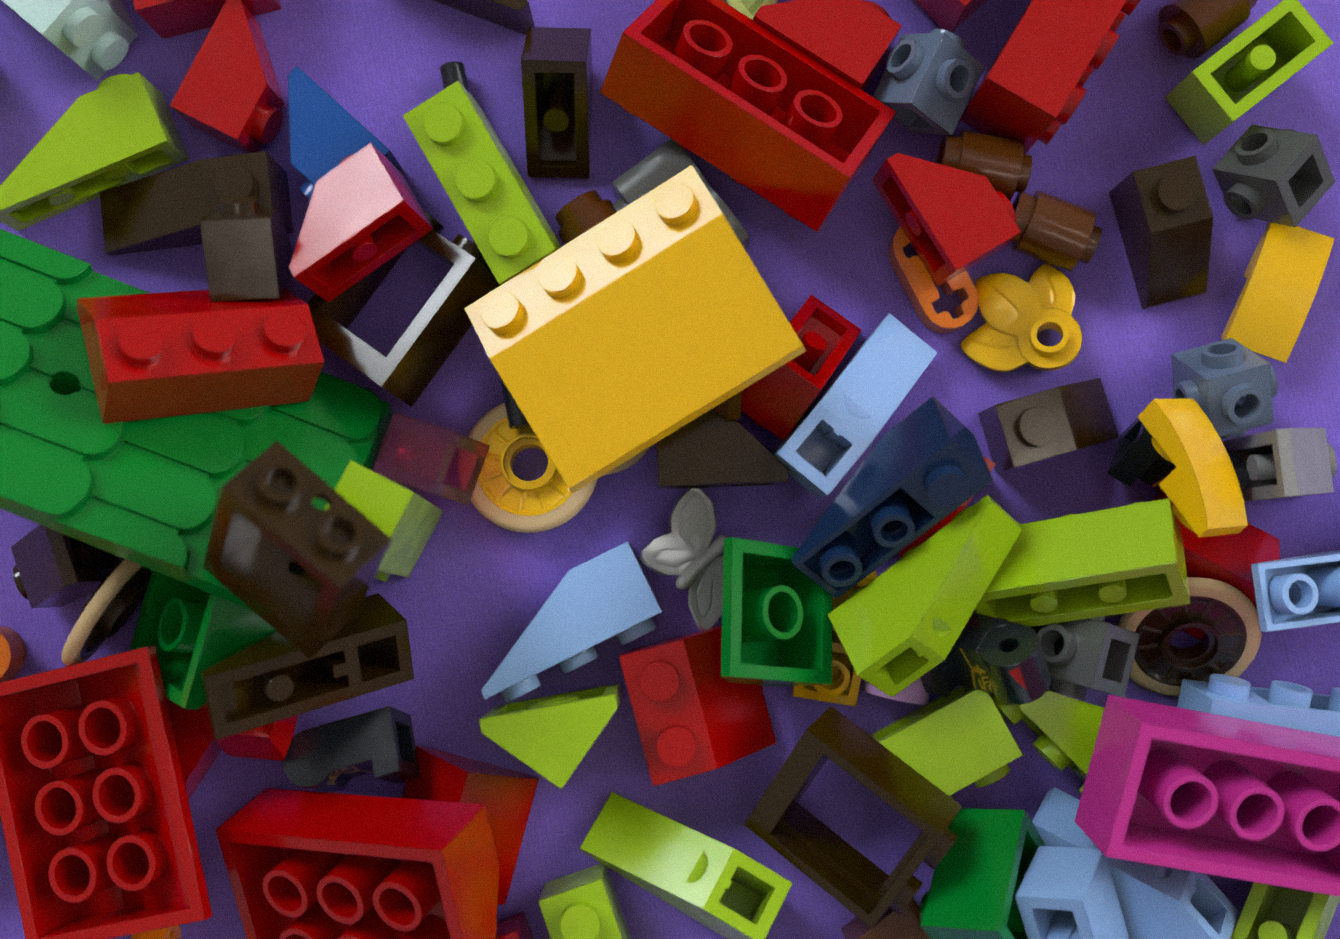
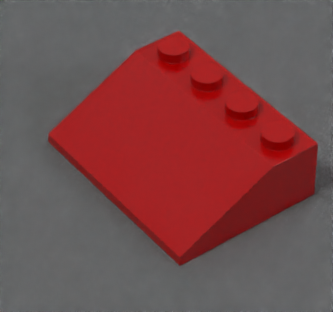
[0,645,213,939]
[215,788,499,939]

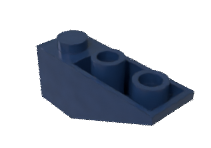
[792,396,994,599]

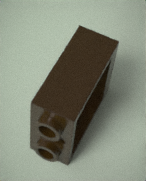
[307,210,501,407]
[203,441,392,659]
[744,706,962,929]

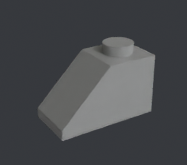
[1222,428,1337,502]

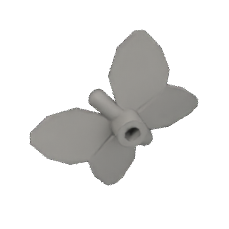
[640,487,727,631]

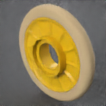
[461,403,597,533]

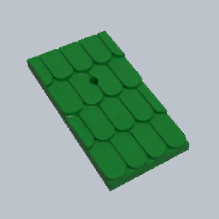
[0,229,393,611]

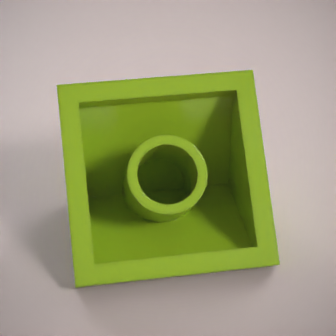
[479,683,622,789]

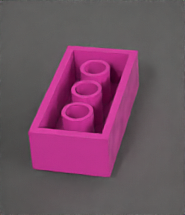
[1074,695,1340,897]

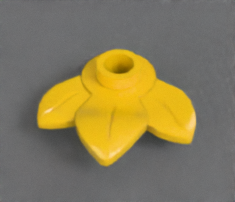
[961,263,1082,373]

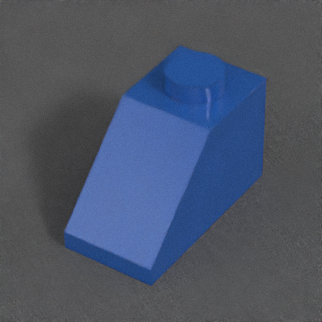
[288,66,402,200]

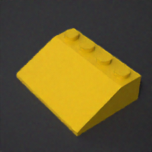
[464,165,806,493]

